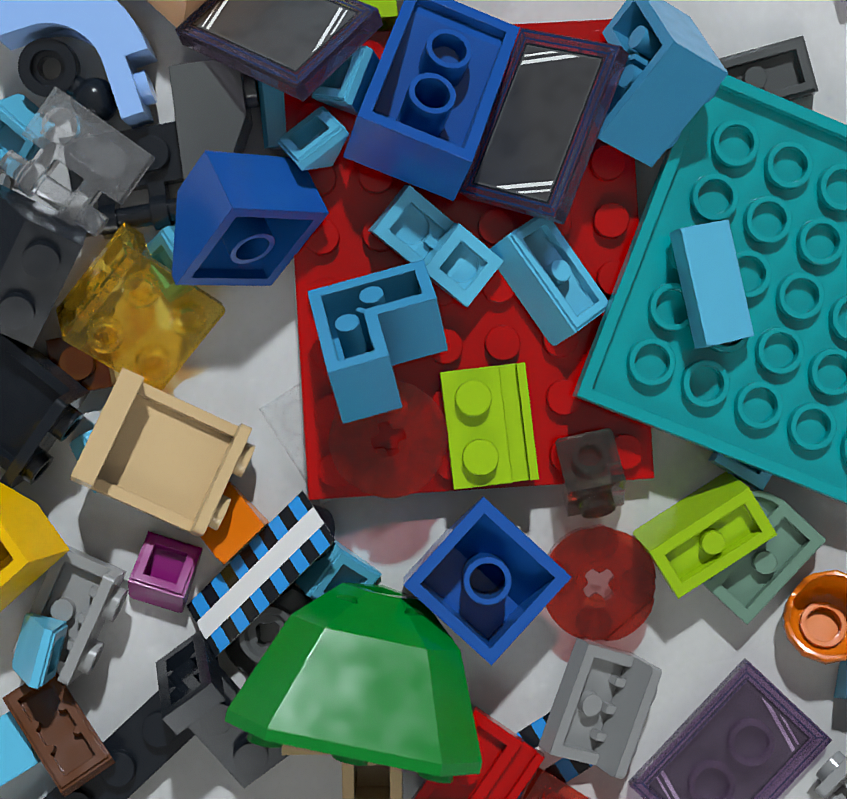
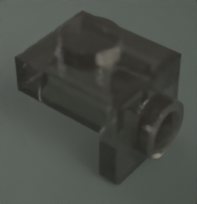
[555,428,626,519]

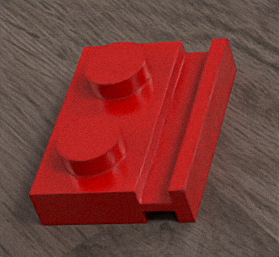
[412,706,545,799]

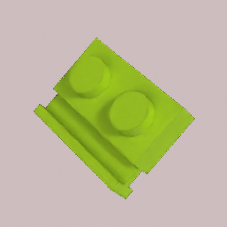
[439,362,539,490]

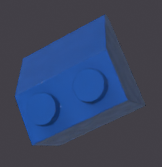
[172,151,329,286]
[403,496,572,666]

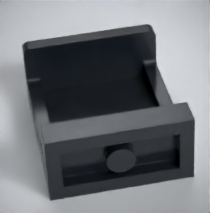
[0,333,90,489]

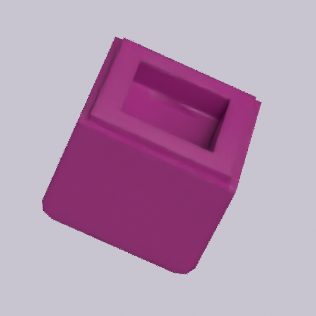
[128,531,203,613]

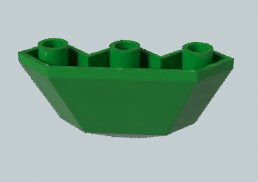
[225,583,482,783]

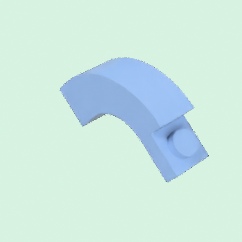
[0,0,158,129]

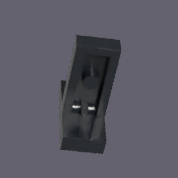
[156,630,289,788]

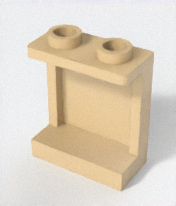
[70,368,255,537]

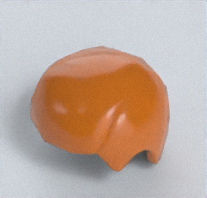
[782,570,847,665]

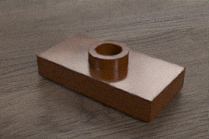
[2,672,115,797]

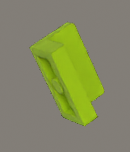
[632,472,777,599]

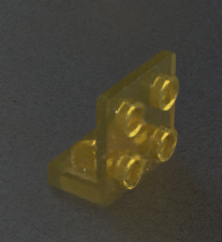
[56,222,225,391]

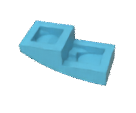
[368,185,504,307]

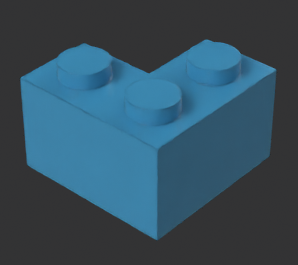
[584,0,729,167]
[307,259,448,424]

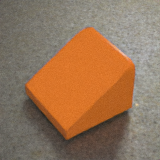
[200,481,269,565]

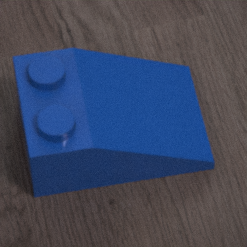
[343,0,520,201]

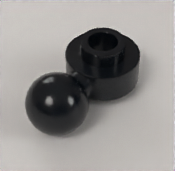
[18,38,118,124]

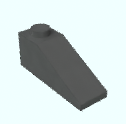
[168,56,260,180]

